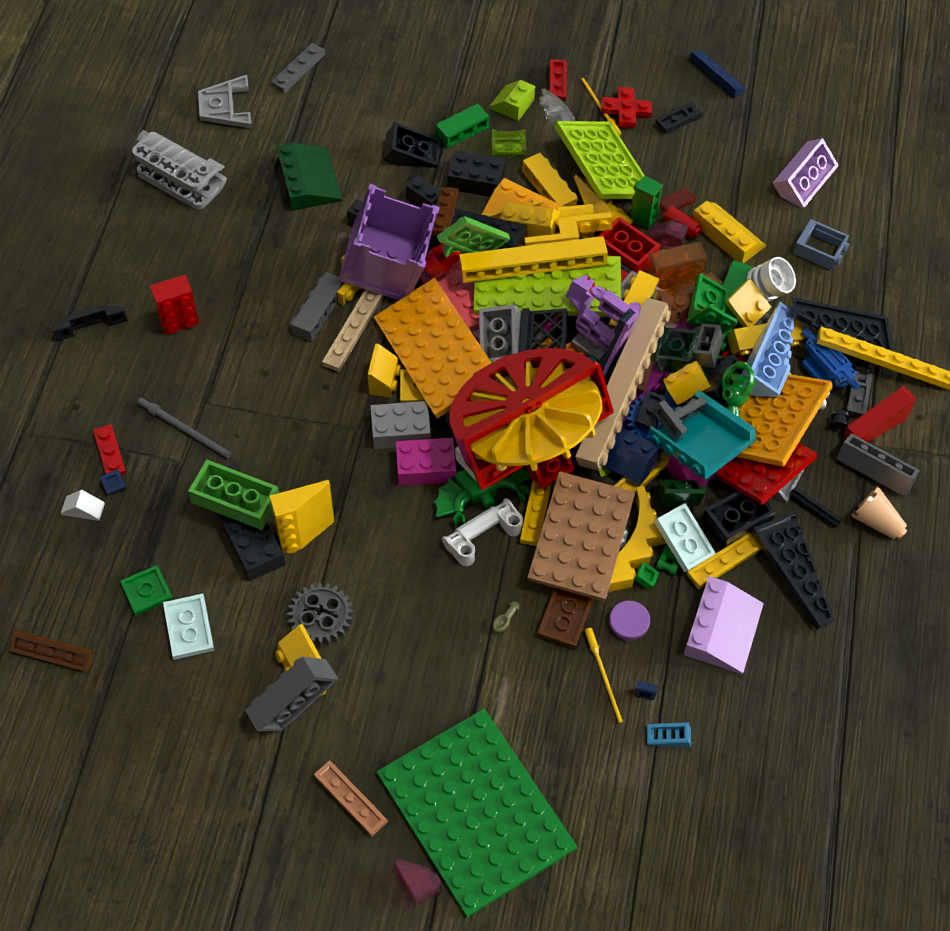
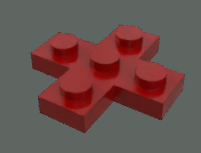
[601,87,652,128]

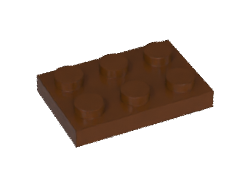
[537,588,594,649]

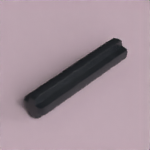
[790,487,842,527]

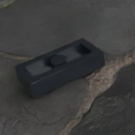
[635,390,665,430]

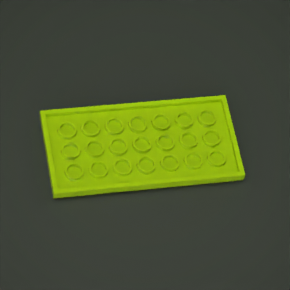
[474,256,621,316]

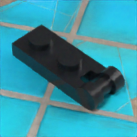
[655,102,703,134]

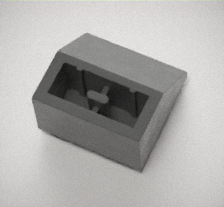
[678,323,723,368]

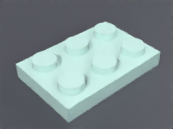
[654,503,716,572]
[163,594,214,660]

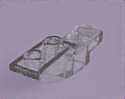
[539,89,576,142]

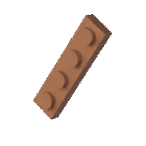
[314,760,388,837]

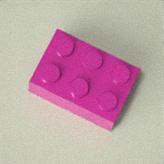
[396,438,456,486]

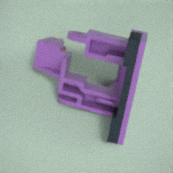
[566,275,641,376]

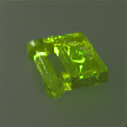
[492,129,526,155]

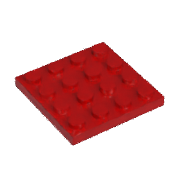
[712,443,817,505]

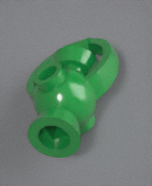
[722,361,755,418]

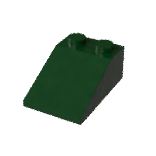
[658,479,705,509]

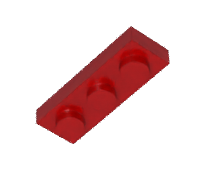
[549,60,567,101]
[93,424,127,476]

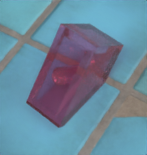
[648,220,688,252]
[395,860,442,906]

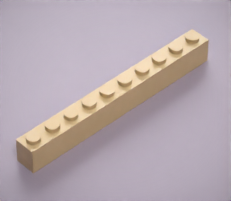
[575,298,671,471]

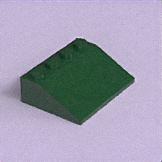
[276,143,343,211]

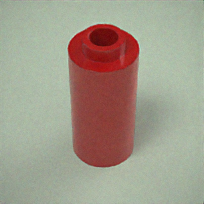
[663,206,702,239]

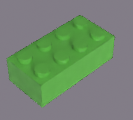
[188,460,279,530]

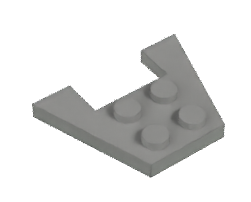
[198,75,252,129]

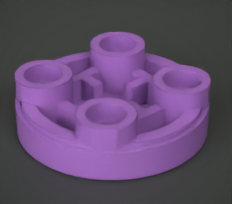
[609,601,650,642]

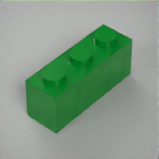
[436,104,489,149]
[630,175,663,230]

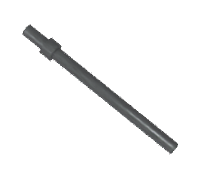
[137,397,232,459]

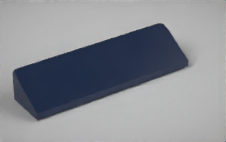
[690,51,746,98]

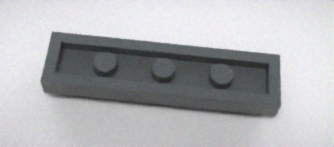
[271,43,325,93]

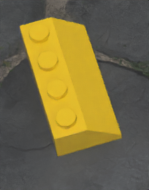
[693,201,766,263]

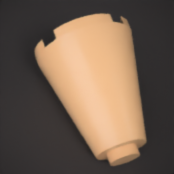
[851,487,907,540]

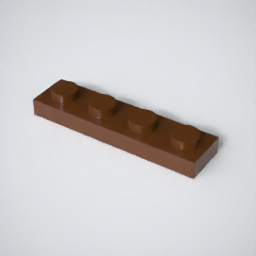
[431,187,459,236]
[10,630,93,672]

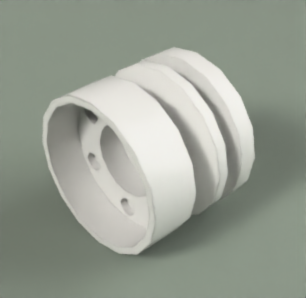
[747,257,796,302]

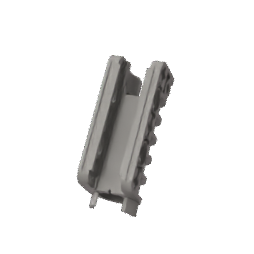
[132,130,227,210]

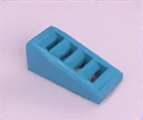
[647,722,691,747]

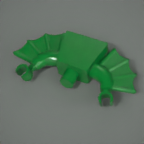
[434,467,530,528]

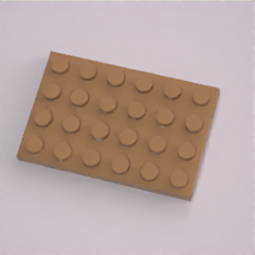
[527,471,635,602]

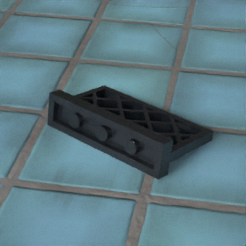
[519,308,568,352]

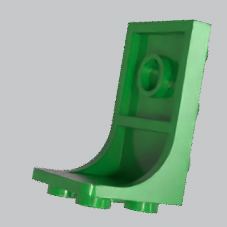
[687,273,738,335]

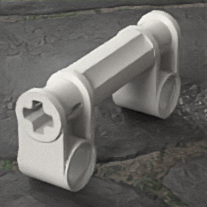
[442,498,523,566]

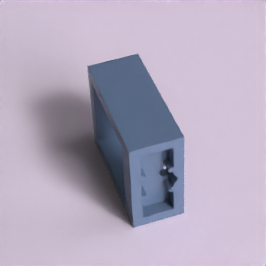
[793,219,850,271]

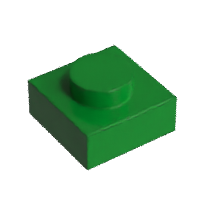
[634,562,660,590]

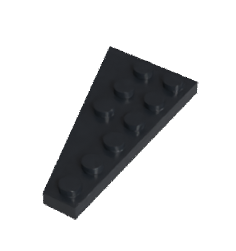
[788,297,893,351]
[750,511,835,630]

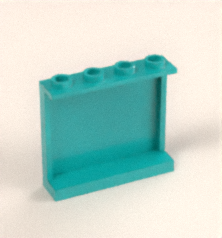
[650,390,756,480]

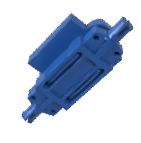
[801,328,860,390]

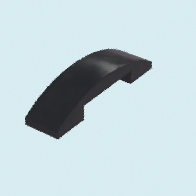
[52,306,128,342]

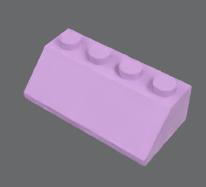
[773,138,839,208]

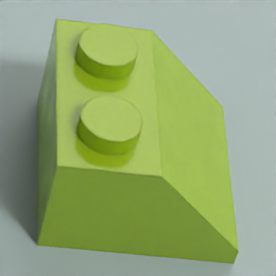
[489,80,535,121]

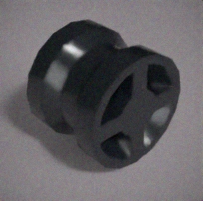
[830,410,850,433]

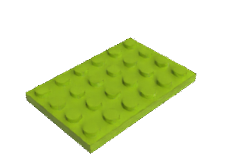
[554,121,644,199]

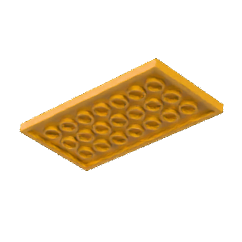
[374,277,492,418]

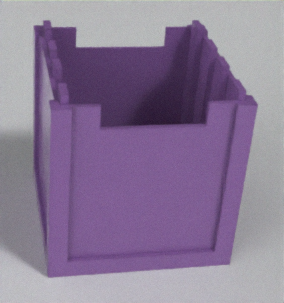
[338,184,440,300]

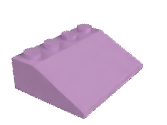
[684,576,764,674]

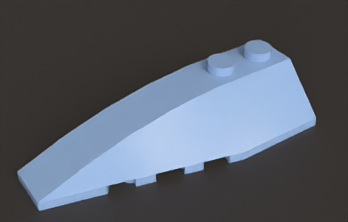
[741,302,794,397]

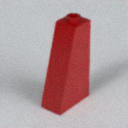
[843,386,916,442]

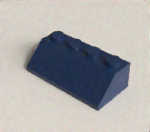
[577,428,661,486]

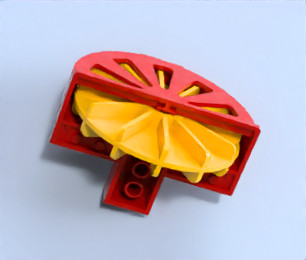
[449,348,614,490]

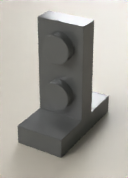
[653,397,707,442]

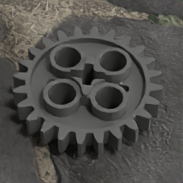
[287,583,354,646]

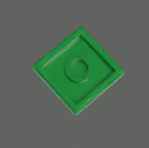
[120,565,173,616]

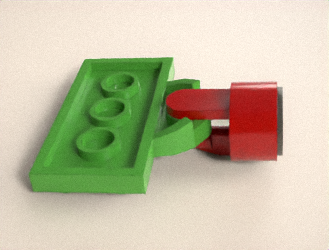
[424,216,510,278]

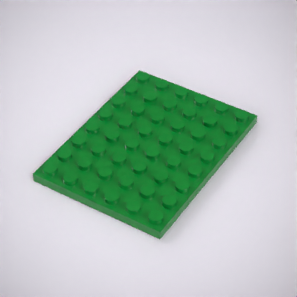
[377,708,577,918]

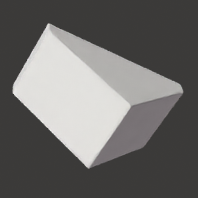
[61,490,105,521]

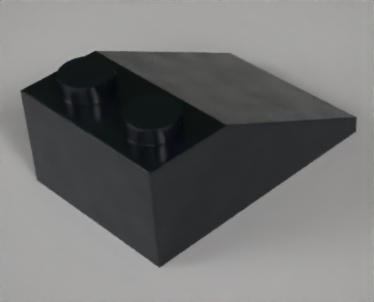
[384,122,441,168]

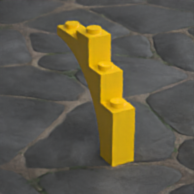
[608,486,666,592]

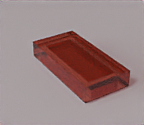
[659,187,696,213]

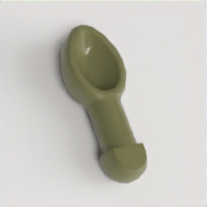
[493,602,520,633]

